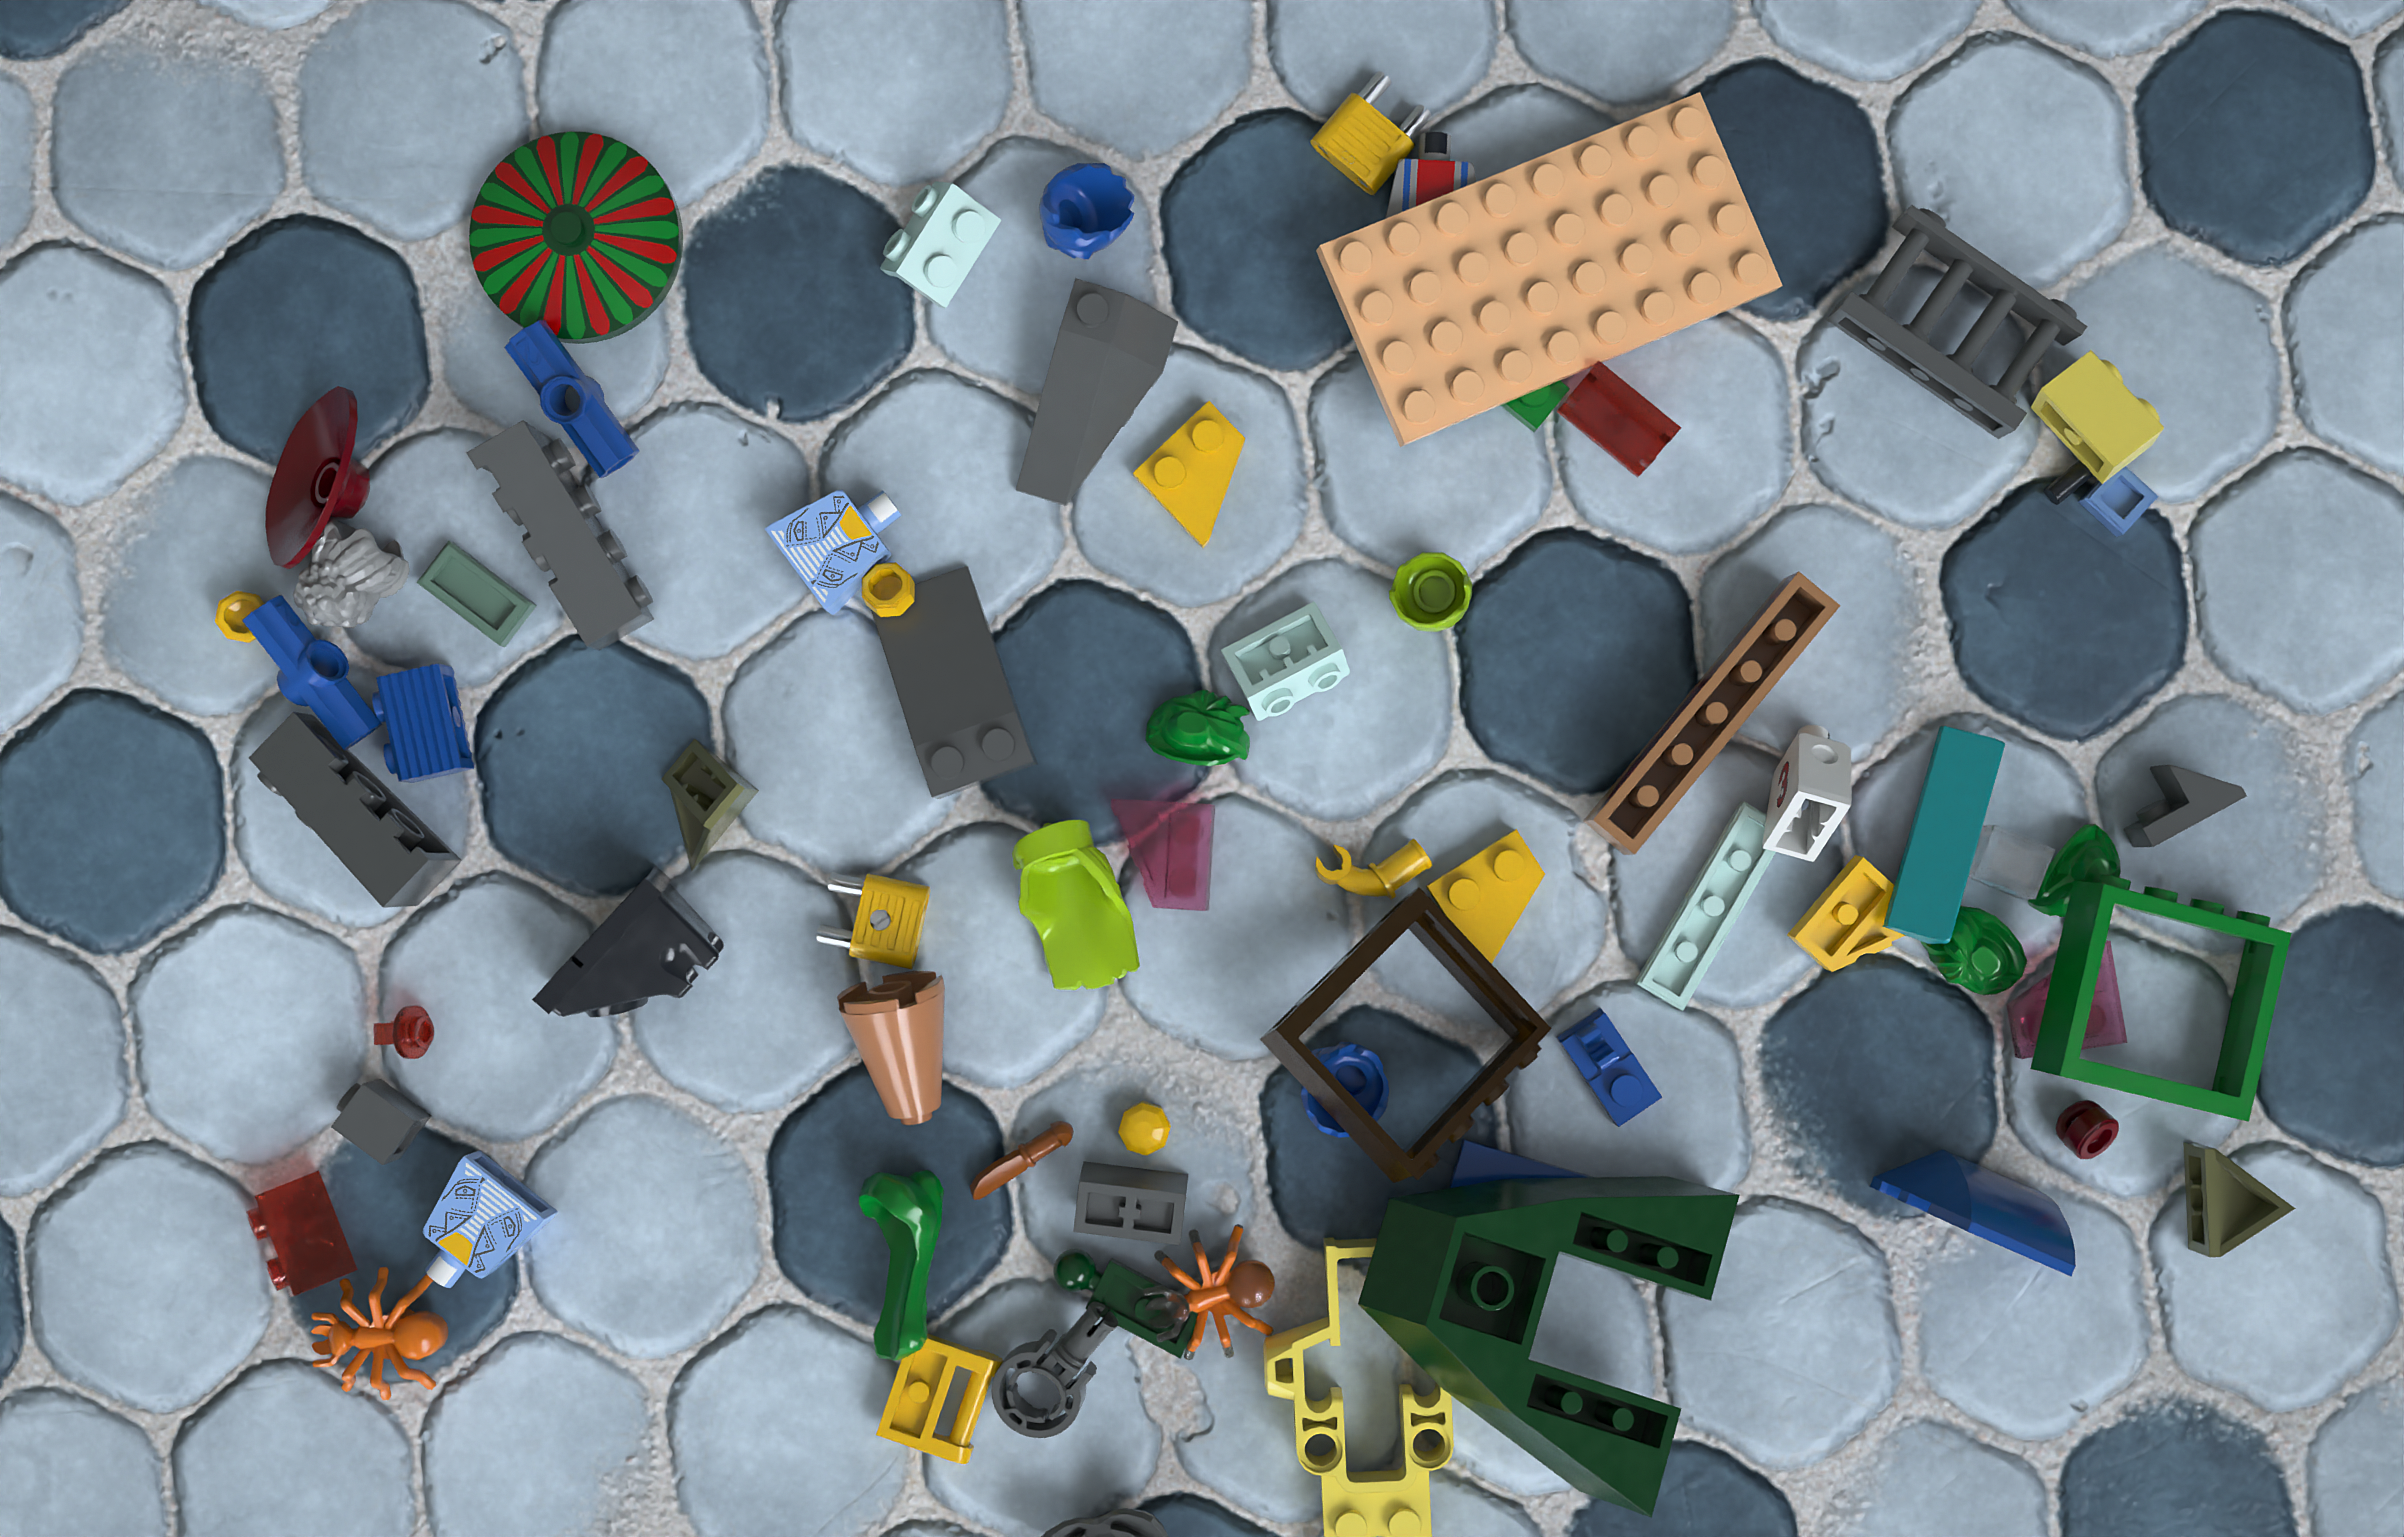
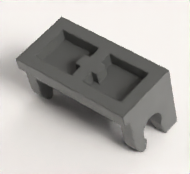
[1073,1161,1188,1245]

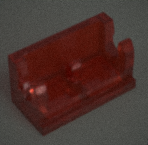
[1557,360,1681,478]

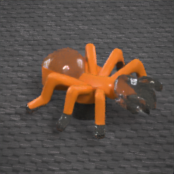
[1143,1224,1275,1360]

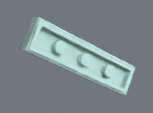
[1634,801,1776,1011]

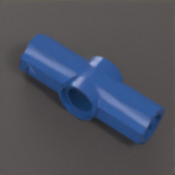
[504,320,640,478]
[242,595,382,751]

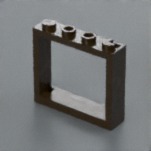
[1260,887,1552,1183]

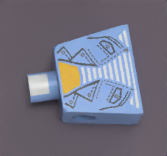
[765,489,902,615]
[423,1150,558,1288]

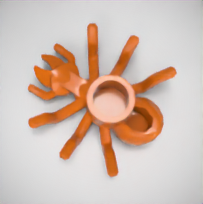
[311,1267,449,1400]

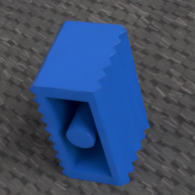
[372,663,474,783]

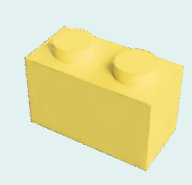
[2031,350,2164,484]

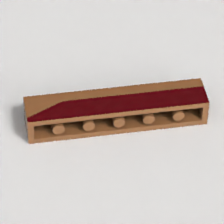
[1583,571,1840,855]

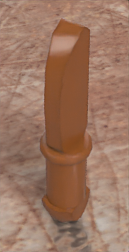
[970,1121,1074,1200]

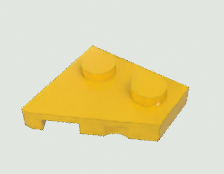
[1133,401,1245,548]
[1426,829,1545,964]
[1787,855,1906,972]

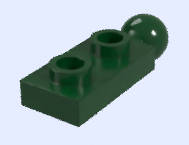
[1053,1249,1198,1359]

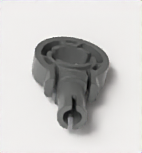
[991,1301,1118,1438]

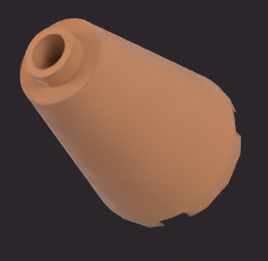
[837,971,945,1125]

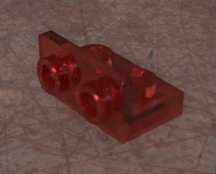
[246,1170,358,1297]

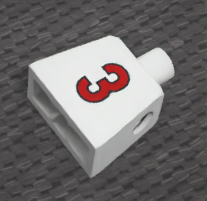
[1762,725,1852,862]

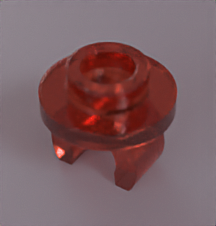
[373,1005,434,1059]

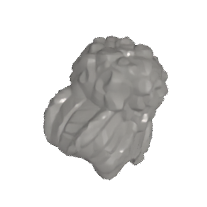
[293,518,409,628]

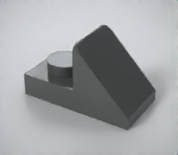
[2123,765,2247,847]

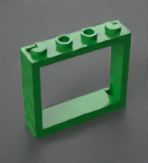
[2030,874,2292,1122]

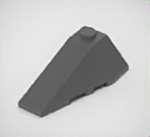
[1016,278,1178,506]

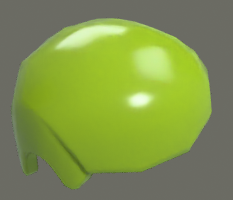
[1389,552,1472,632]

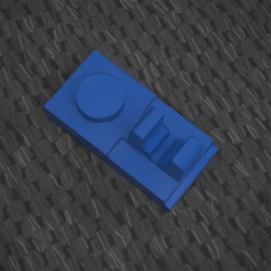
[1556,1007,1662,1127]

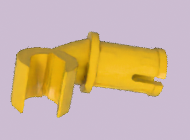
[1315,838,1433,900]

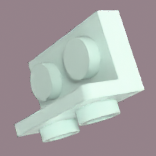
[1221,601,1350,721]

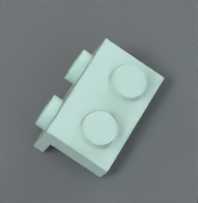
[880,181,1001,308]

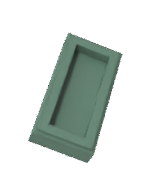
[416,541,537,647]

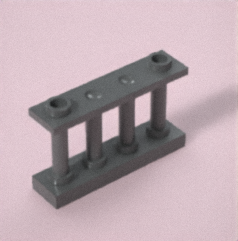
[1826,205,2088,439]

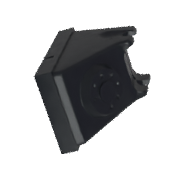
[532,866,724,1017]

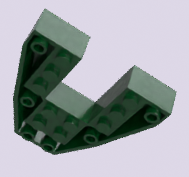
[1358,1176,1740,1518]

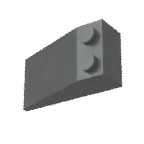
[871,566,1038,799]

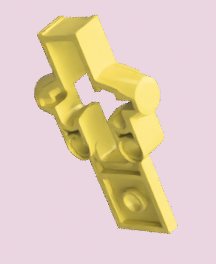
[1263,1238,1454,1537]

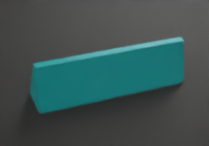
[1883,726,2005,944]

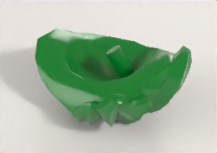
[1145,689,1250,766]
[2028,824,2121,917]
[1921,906,2027,995]

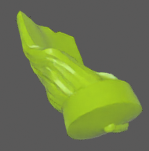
[1012,820,1140,990]

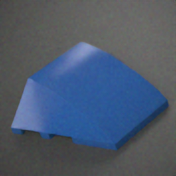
[1869,1149,2076,1276]

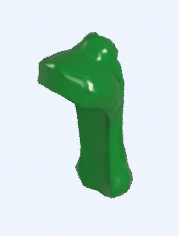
[858,1170,944,1360]

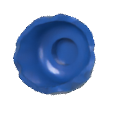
[1039,163,1134,259]
[1301,1042,1389,1138]

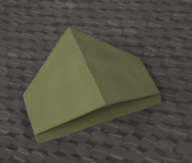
[661,739,759,871]
[2183,1142,2296,1258]

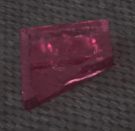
[1111,799,1215,911]
[2006,940,2128,1059]

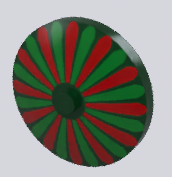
[469,131,683,344]

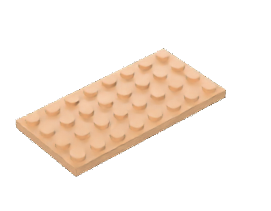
[1316,92,1783,447]

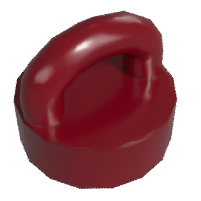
[2055,1100,2119,1160]

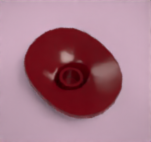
[265,386,370,569]

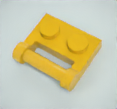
[876,1334,1003,1464]

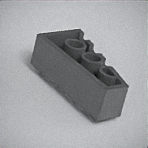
[466,420,654,651]
[249,712,462,908]

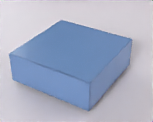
[2078,466,2159,537]

